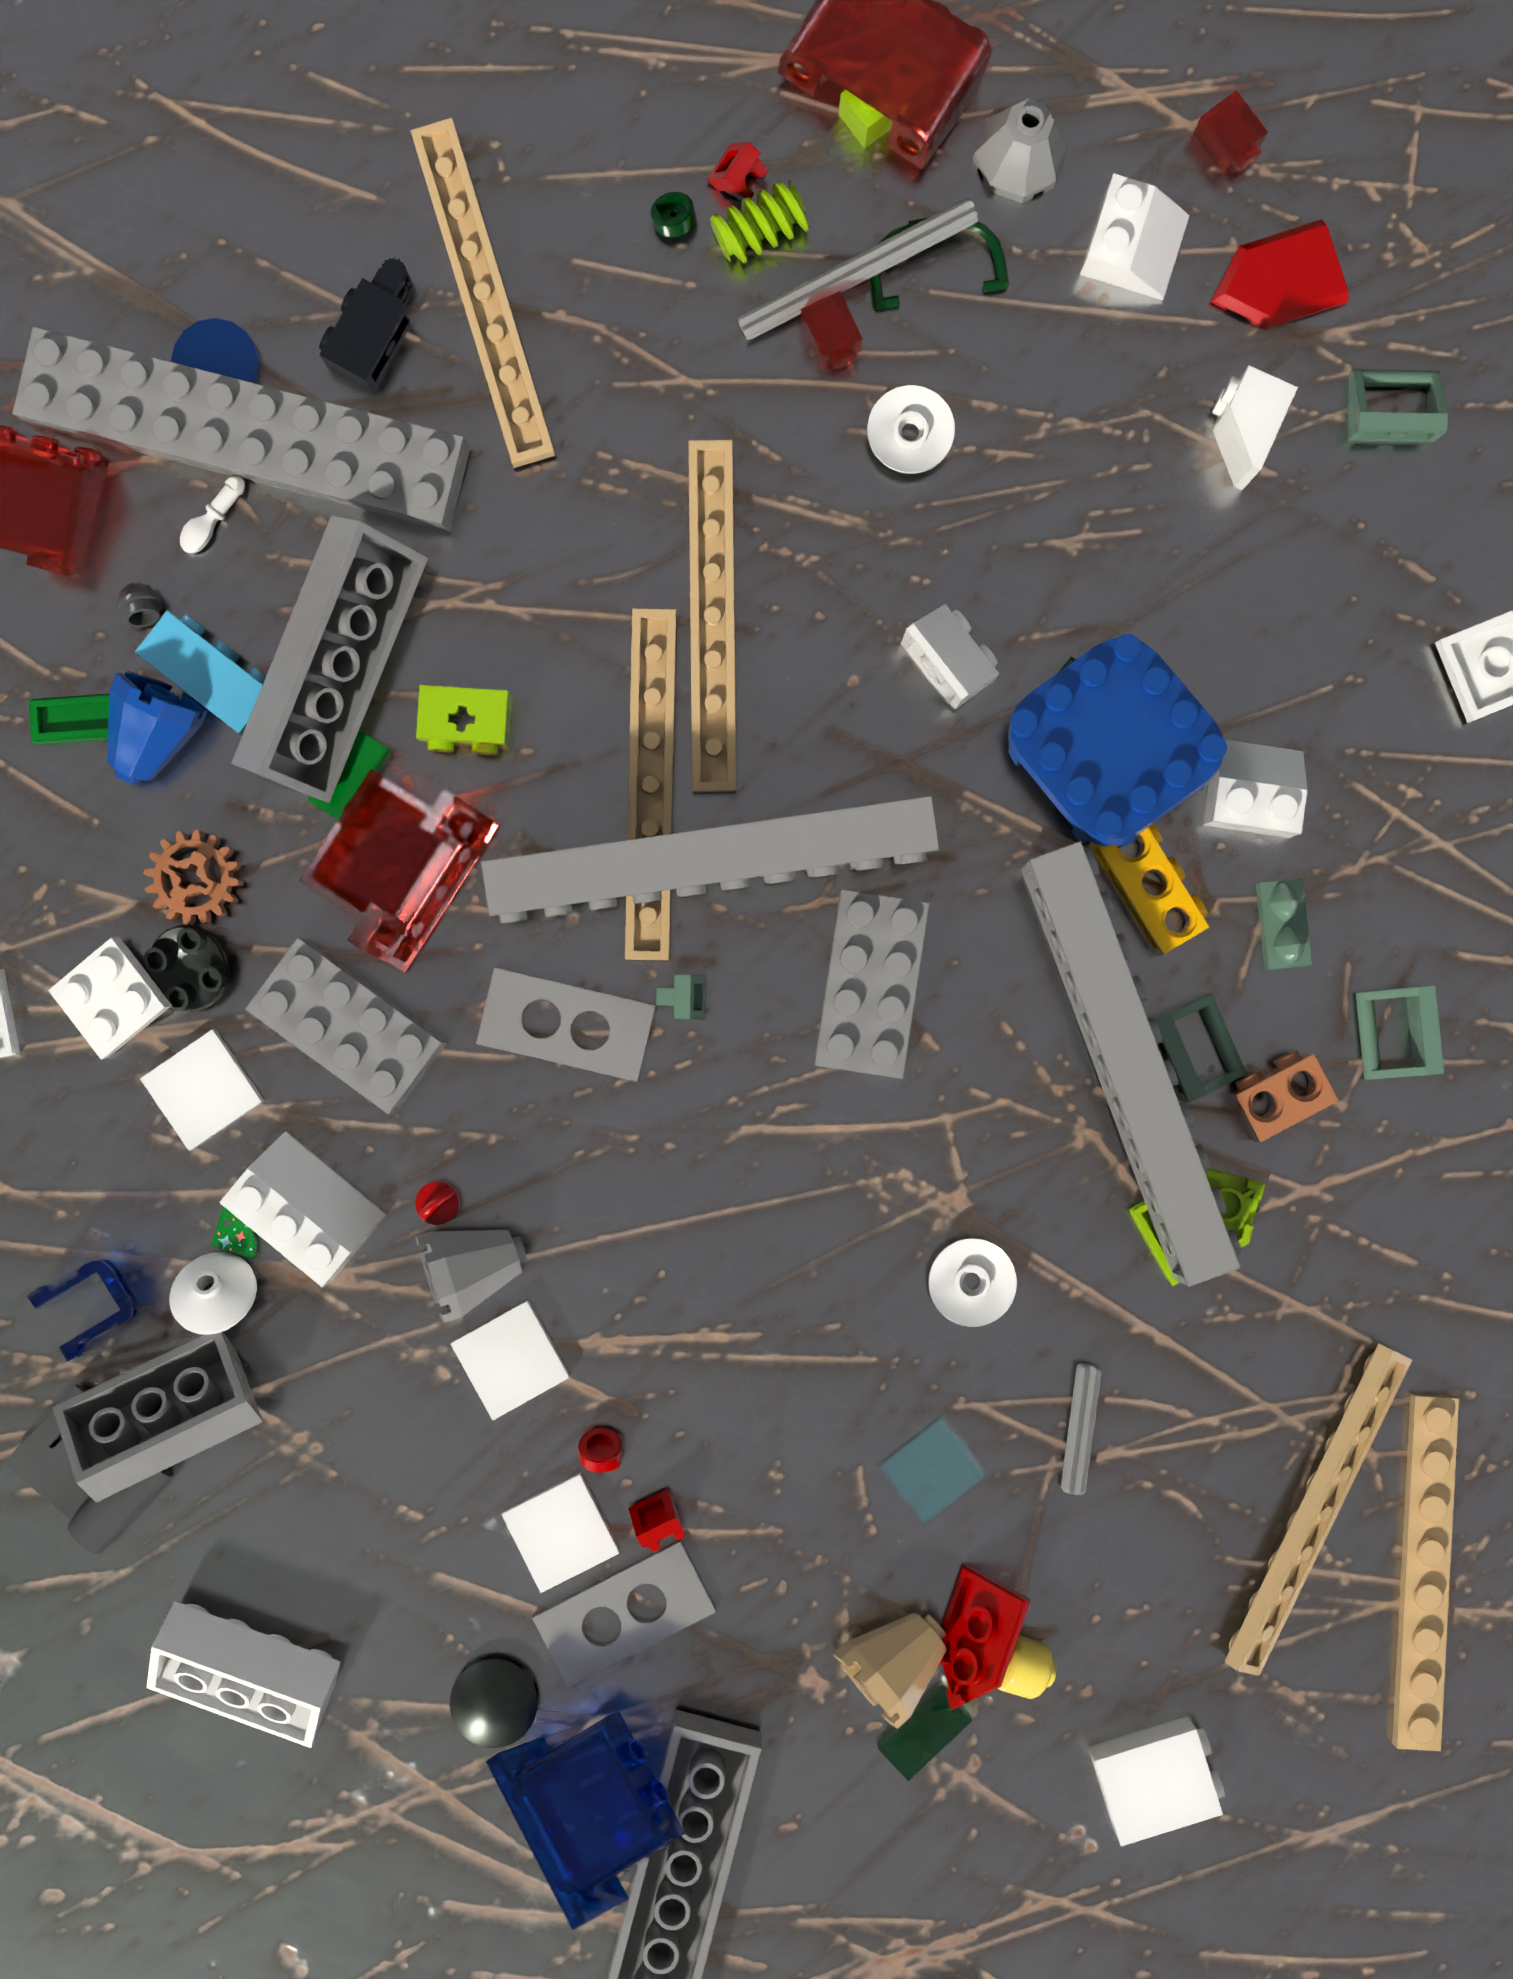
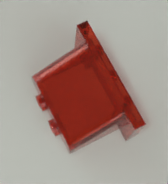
[299,769,499,972]

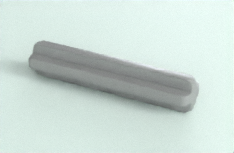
[1061,1363,1102,1495]

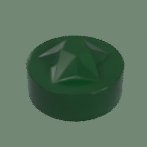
[650,192,696,237]

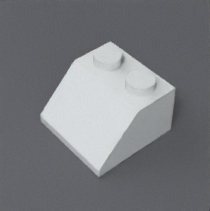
[1080,173,1190,300]
[1212,365,1298,490]
[901,604,999,712]
[1203,740,1308,838]

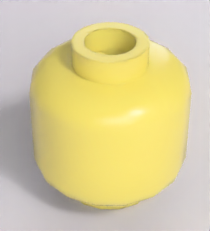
[998,1635,1057,1699]

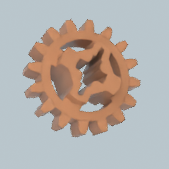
[144,830,243,925]

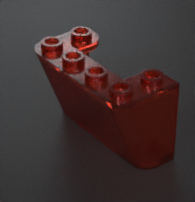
[777,0,991,169]
[0,425,109,576]

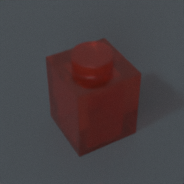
[1193,90,1268,175]
[800,291,863,370]

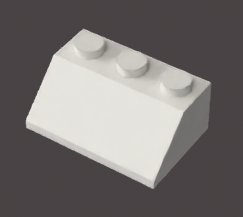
[219,1131,387,1287]

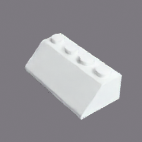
[147,1601,341,1748]

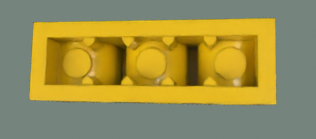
[1089,824,1209,956]

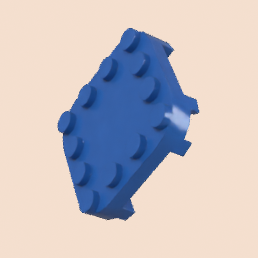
[1008,634,1227,849]

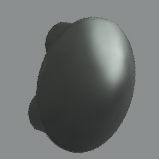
[144,924,229,1012]
[450,1659,538,1748]

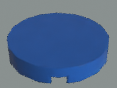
[171,318,261,384]

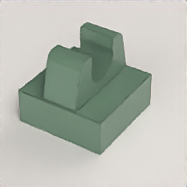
[656,975,706,1019]

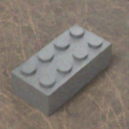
[813,890,929,1079]
[245,938,448,1115]
[52,1332,263,1503]

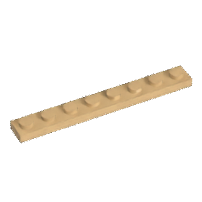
[410,118,555,468]
[688,440,736,793]
[625,608,676,961]
[1224,1344,1412,1676]
[1392,1393,1459,1751]

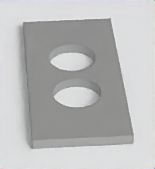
[476,967,656,1082]
[532,1540,716,1688]

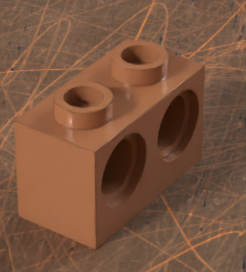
[1227,1050,1339,1142]

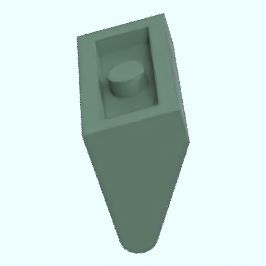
[1348,369,1448,442]
[1355,985,1445,1080]
[1154,993,1247,1102]

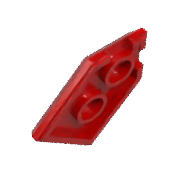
[1211,219,1349,330]
[939,1565,1031,1709]

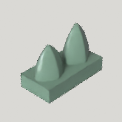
[1256,878,1312,970]

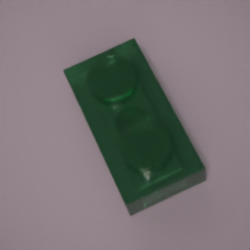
[877,1684,972,1781]

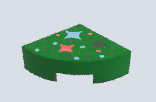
[211,1206,258,1259]

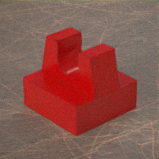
[707,142,768,201]
[628,1489,685,1552]

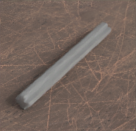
[738,198,978,340]

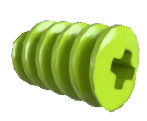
[710,180,810,264]

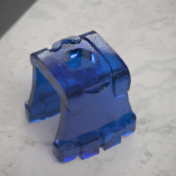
[27,1259,140,1362]

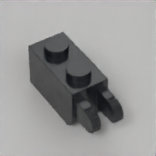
[319,257,411,392]

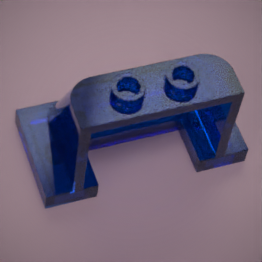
[486,1711,686,1931]

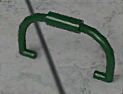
[870,218,1009,310]

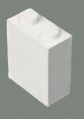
[1088,1716,1225,1846]

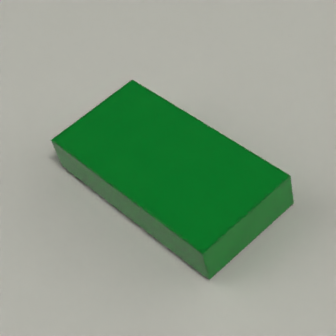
[28,693,110,744]
[307,730,394,825]

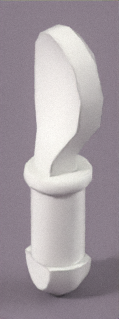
[180,476,245,554]

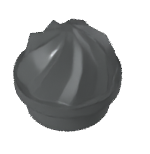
[117,582,162,628]

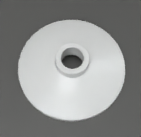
[867,385,955,474]
[928,1238,1017,1327]
[169,1252,257,1335]

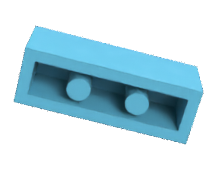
[135,611,266,735]

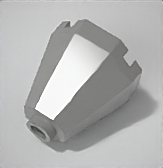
[973,98,1068,203]
[415,1230,527,1323]

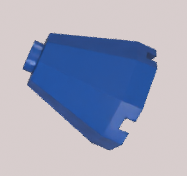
[107,671,208,785]

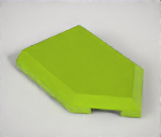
[1129,1168,1265,1286]

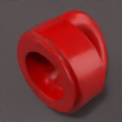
[415,1180,461,1225]
[578,1428,622,1473]

